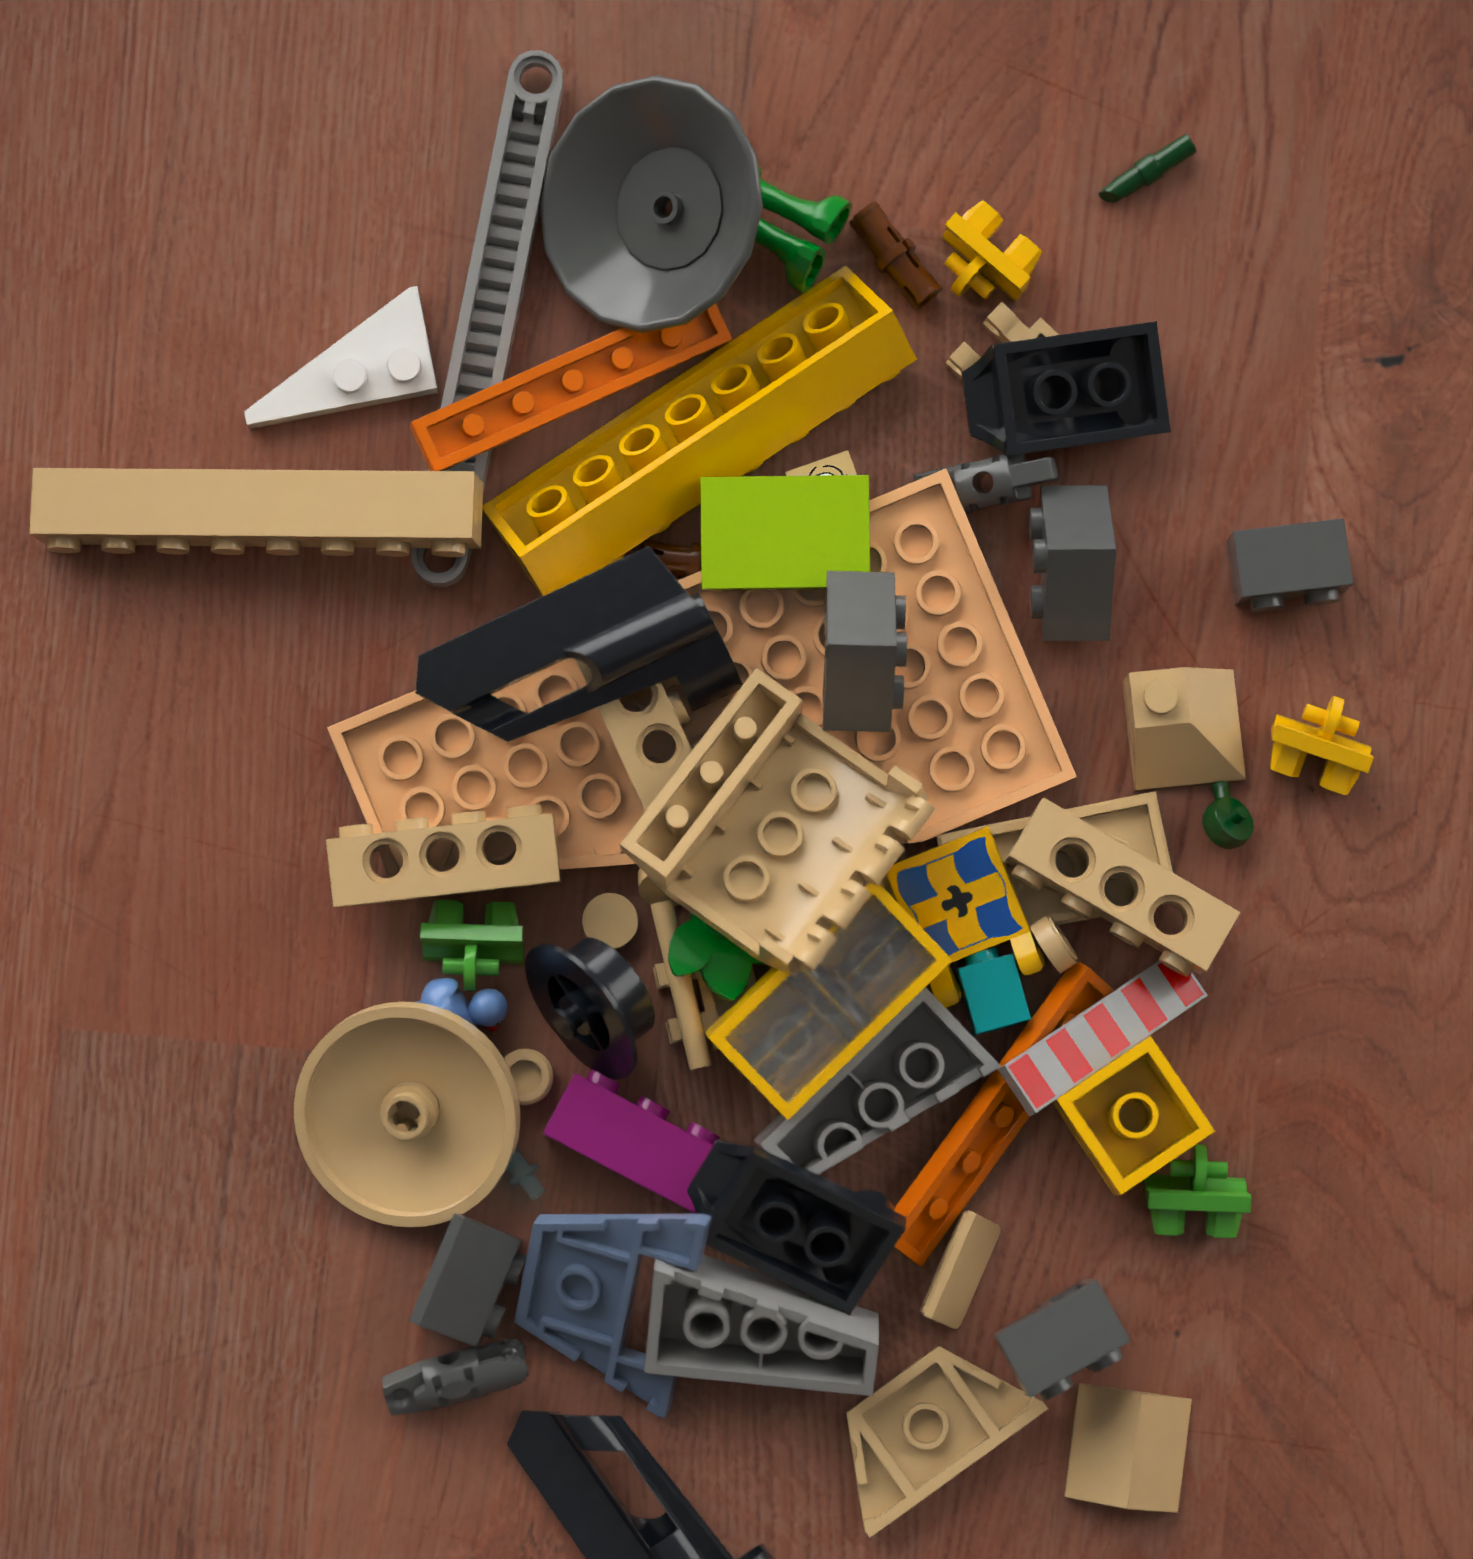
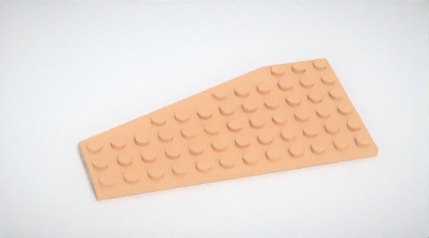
[327,468,1077,878]

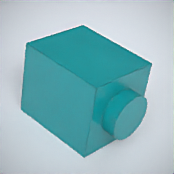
[955,947,1031,1037]

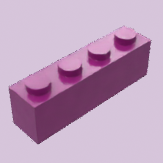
[543,1069,721,1214]

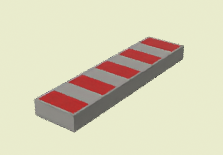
[998,961,1208,1117]

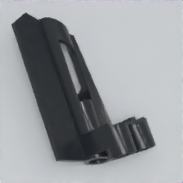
[416,546,743,742]
[507,1410,774,1559]

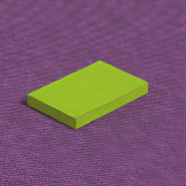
[700,475,870,591]

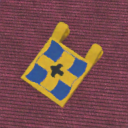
[886,826,1045,1008]

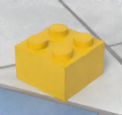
[1052,1036,1215,1196]

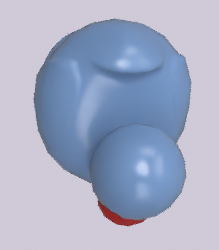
[417,977,508,1032]

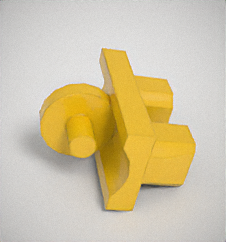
[942,200,1042,302]
[1270,696,1374,795]

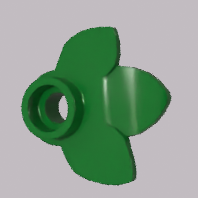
[668,913,767,1001]

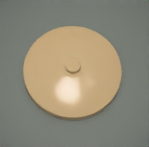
[294,1001,520,1227]

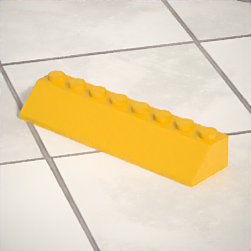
[482,266,917,596]

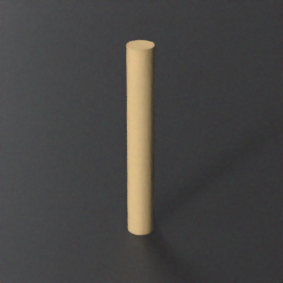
[650,900,712,1070]

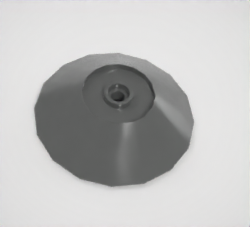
[539,75,763,333]

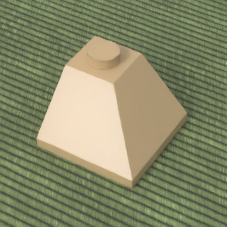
[1122,667,1246,791]

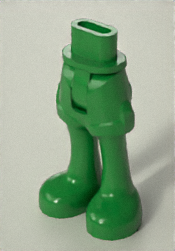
[754,167,852,294]

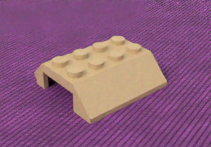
[620,668,934,976]

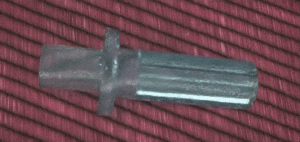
[508,1147,546,1201]

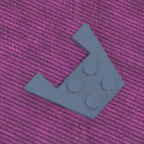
[514,1214,712,1418]

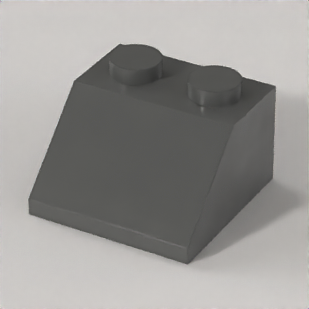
[409,1214,527,1346]

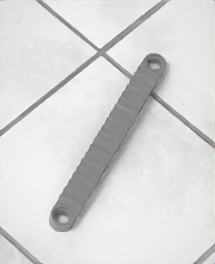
[412,50,564,588]

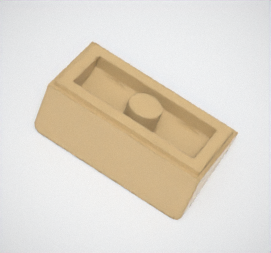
[919,1210,1001,1329]

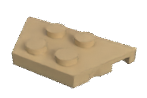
[846,1346,1048,1538]

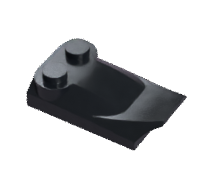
[962,321,1171,456]
[687,1139,906,1315]

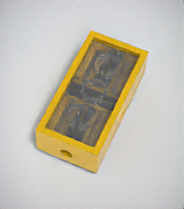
[704,882,953,1120]

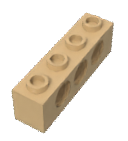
[576,659,699,811]
[1005,797,1240,977]
[326,804,562,908]

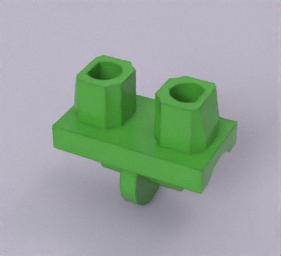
[420,900,525,992]
[1143,1144,1252,1238]

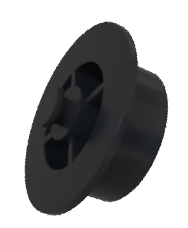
[525,937,655,1079]

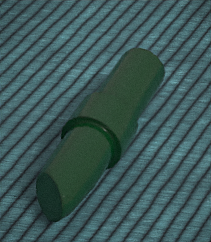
[1099,134,1197,203]

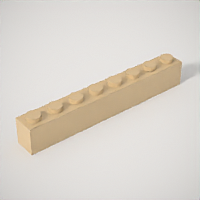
[29,468,483,557]

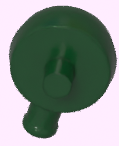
[1202,781,1254,850]

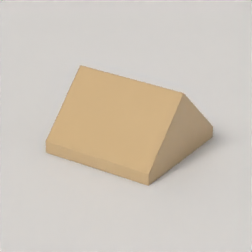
[1064,1383,1192,1513]

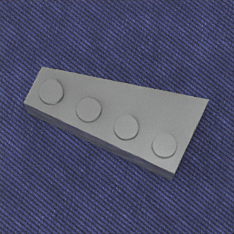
[753,987,1002,1175]
[644,1255,879,1396]

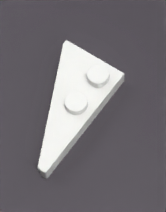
[244,286,438,429]

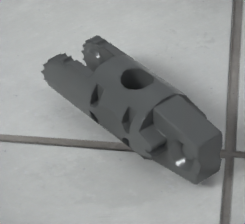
[913,453,1059,513]
[382,1338,529,1415]

